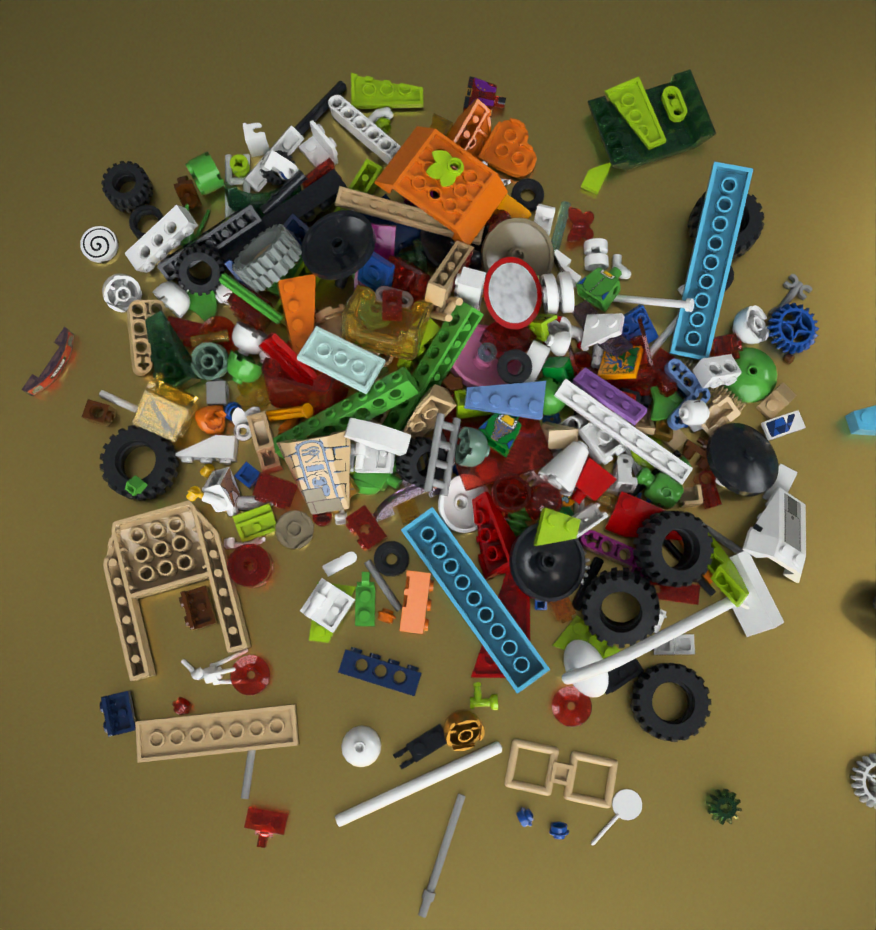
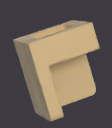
[678,484,703,508]

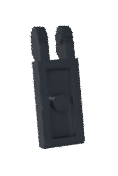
[393,724,447,770]

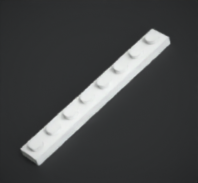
[554,379,693,485]

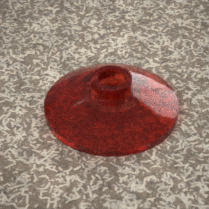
[200,316,235,352]
[230,655,270,695]
[552,686,592,727]

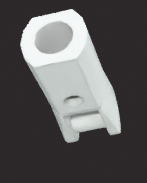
[322,552,357,577]

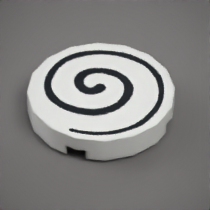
[80,226,118,263]

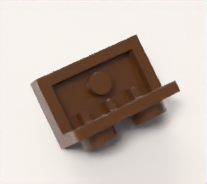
[179,585,217,630]

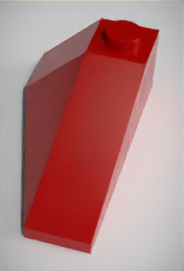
[472,491,516,579]
[604,491,683,541]

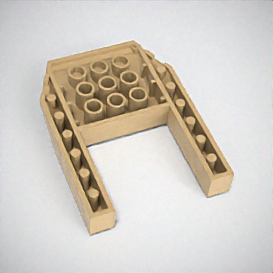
[103,500,251,681]

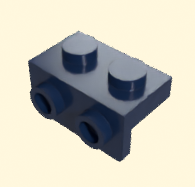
[100,690,136,737]

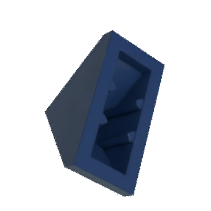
[283,213,310,246]

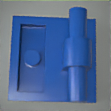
[616,304,659,348]

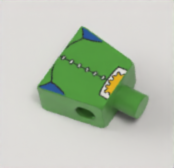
[576,267,622,312]

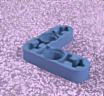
[664,359,711,430]

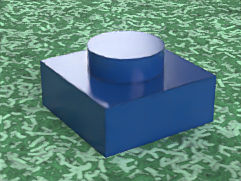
[234,461,262,489]

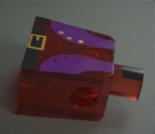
[463,76,506,117]

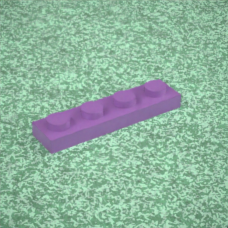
[573,367,647,425]

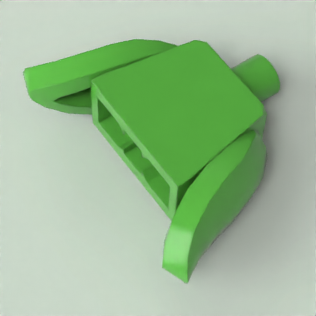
[353,456,402,495]

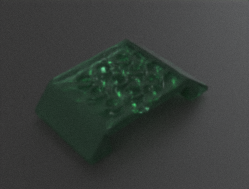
[587,69,716,170]

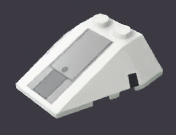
[743,487,806,583]

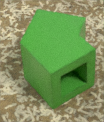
[125,475,148,496]

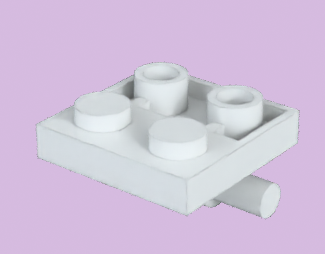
[354,442,395,473]
[300,578,355,633]

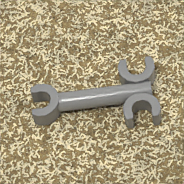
[768,274,813,316]

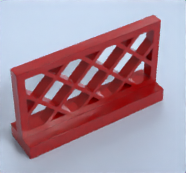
[258,332,332,400]

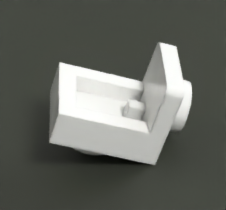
[534,204,556,236]

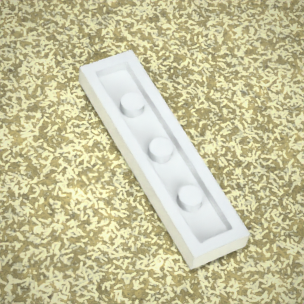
[243,125,305,192]

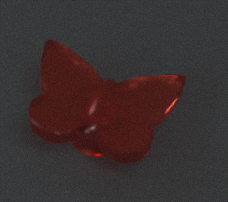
[567,207,594,242]

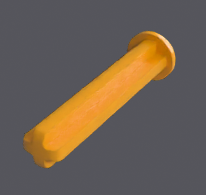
[266,403,314,421]

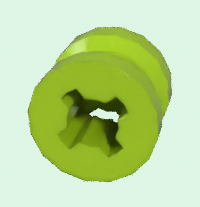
[230,154,250,178]

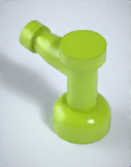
[470,682,499,710]

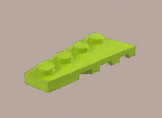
[605,76,666,150]

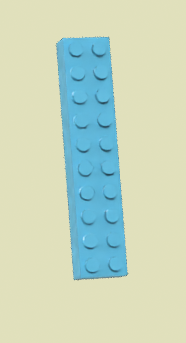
[669,162,753,360]
[401,507,550,694]

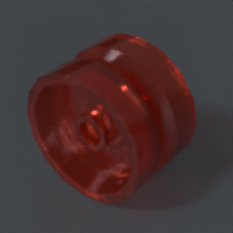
[228,544,275,588]

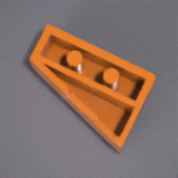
[399,570,434,634]

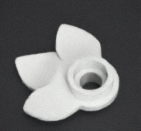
[232,407,260,441]

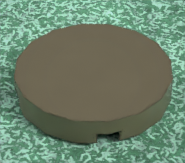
[275,510,314,549]

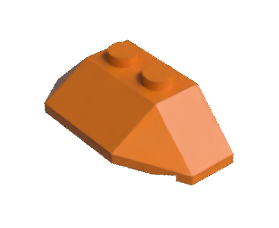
[447,98,491,170]

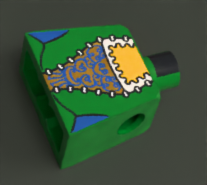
[478,413,522,457]

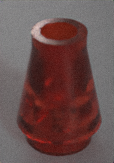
[652,368,678,397]

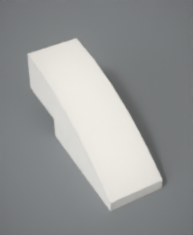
[344,418,411,456]

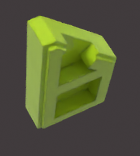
[581,163,612,195]

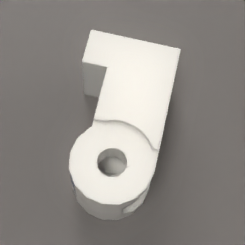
[259,150,298,181]
[613,454,638,493]

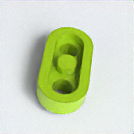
[661,86,687,122]

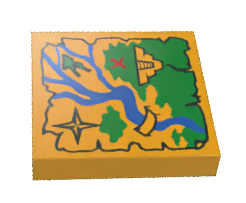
[597,346,643,380]

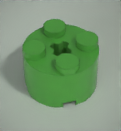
[185,151,225,195]

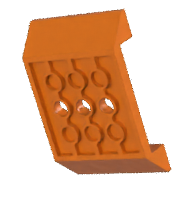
[375,126,508,245]

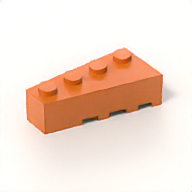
[277,274,316,355]

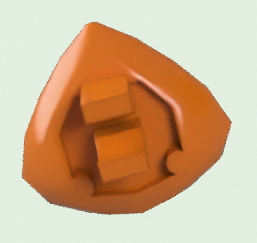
[194,405,227,436]

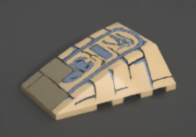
[277,430,351,515]

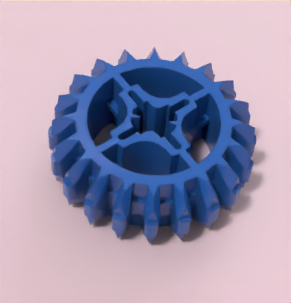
[767,303,819,354]

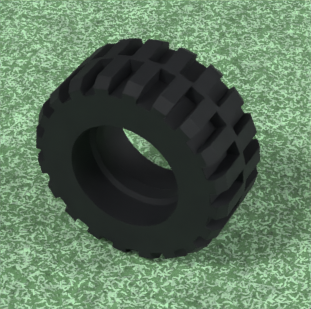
[688,191,765,259]
[99,425,179,501]
[633,511,714,587]
[582,567,660,648]
[630,663,711,742]

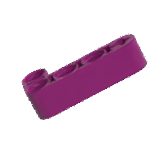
[578,530,648,577]

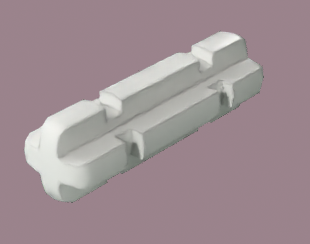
[591,342,605,369]

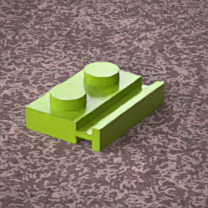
[232,503,277,543]

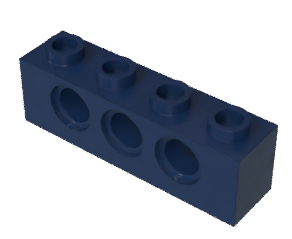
[338,647,422,696]

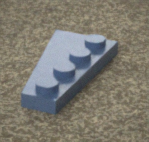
[464,381,546,420]

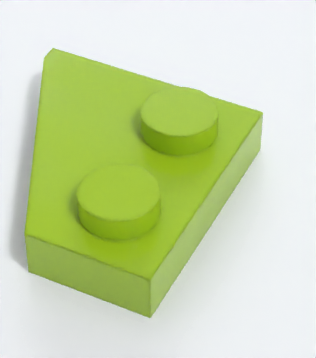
[534,508,581,546]

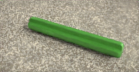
[219,273,284,324]

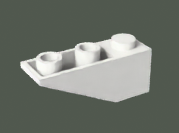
[175,435,238,465]

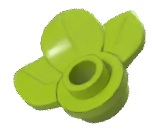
[426,150,464,187]

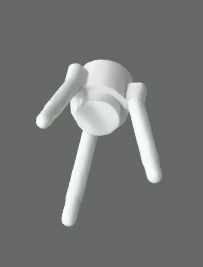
[203,649,249,685]

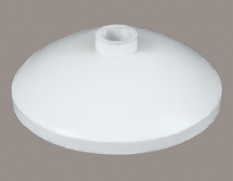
[438,474,490,533]

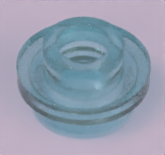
[478,342,497,362]

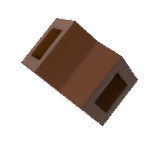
[441,373,463,393]

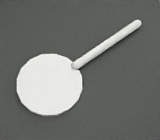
[591,789,642,845]

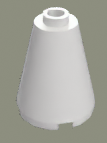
[538,441,589,496]

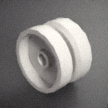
[541,271,574,315]

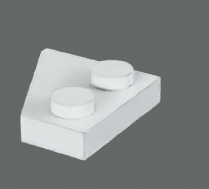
[581,313,625,351]

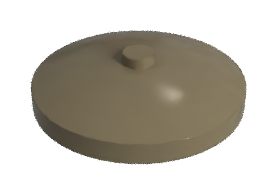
[481,218,554,284]

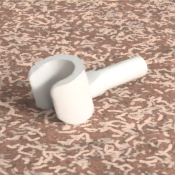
[181,659,204,681]

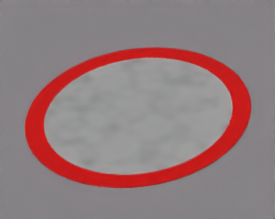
[483,257,542,329]

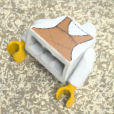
[186,463,240,517]

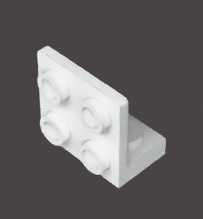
[299,120,338,176]

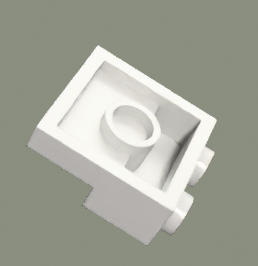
[578,422,627,466]

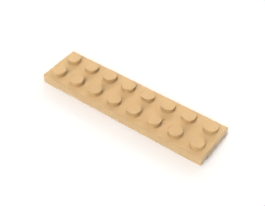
[135,704,299,763]

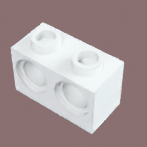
[693,354,742,388]

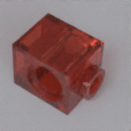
[382,289,402,321]
[713,333,743,359]

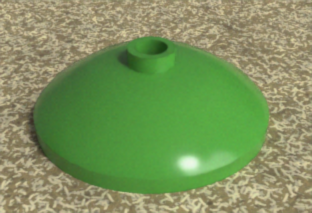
[724,347,777,403]

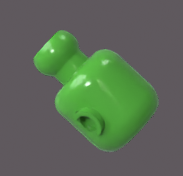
[636,467,684,510]

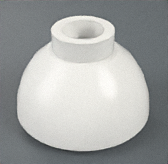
[546,331,571,357]

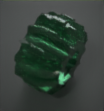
[706,788,742,825]

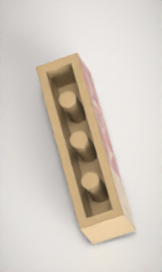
[424,241,474,308]

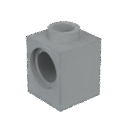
[206,378,229,408]

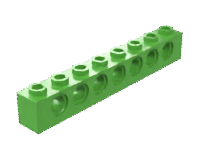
[382,302,484,432]
[273,367,419,462]

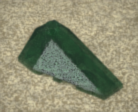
[145,311,203,396]

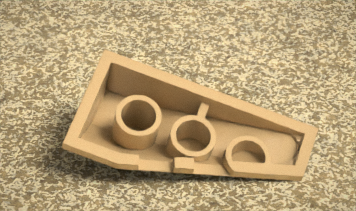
[403,384,456,439]

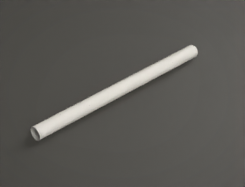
[335,741,502,827]

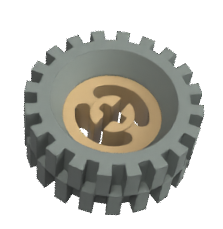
[232,224,302,292]

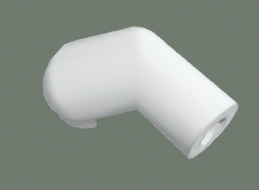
[612,254,631,279]

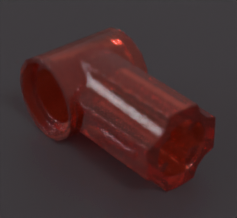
[693,470,722,509]

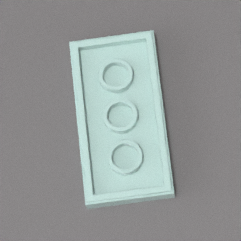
[297,326,386,394]

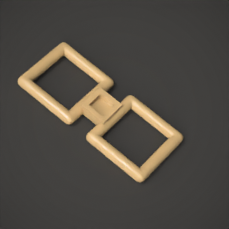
[504,739,618,808]

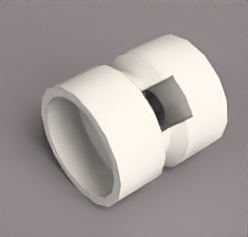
[584,238,609,272]

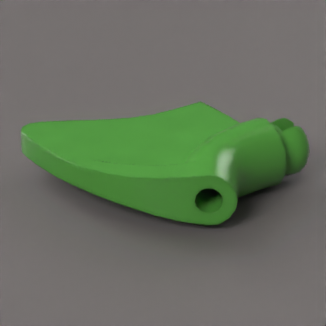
[187,290,218,326]
[650,380,684,421]

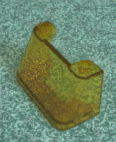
[342,285,432,360]

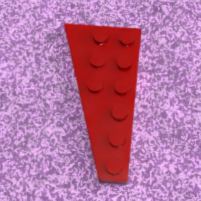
[471,571,531,678]

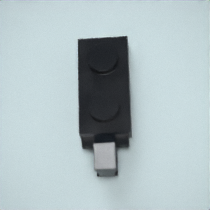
[605,658,644,695]

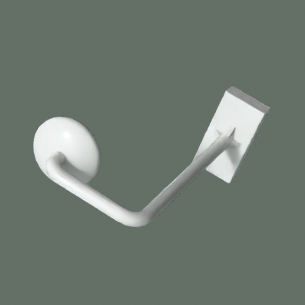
[562,551,785,697]

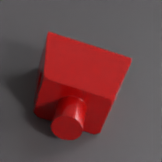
[570,457,617,505]

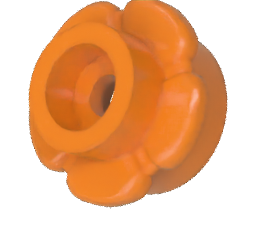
[377,608,396,624]

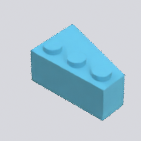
[845,405,876,436]

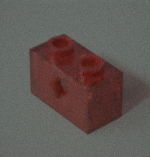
[345,505,388,551]

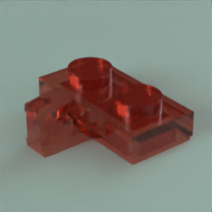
[244,806,289,848]

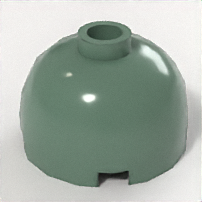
[191,342,229,380]
[455,427,490,467]

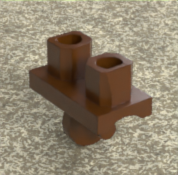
[174,176,202,209]
[681,437,710,470]

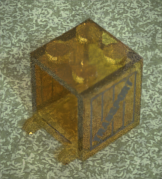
[132,372,199,443]

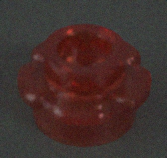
[172,697,192,715]

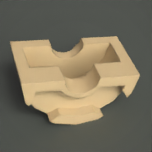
[701,394,741,437]

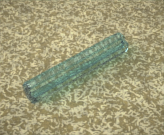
[551,201,571,252]

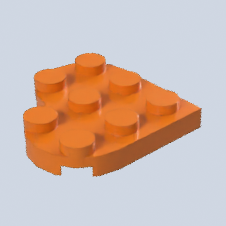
[478,118,537,179]

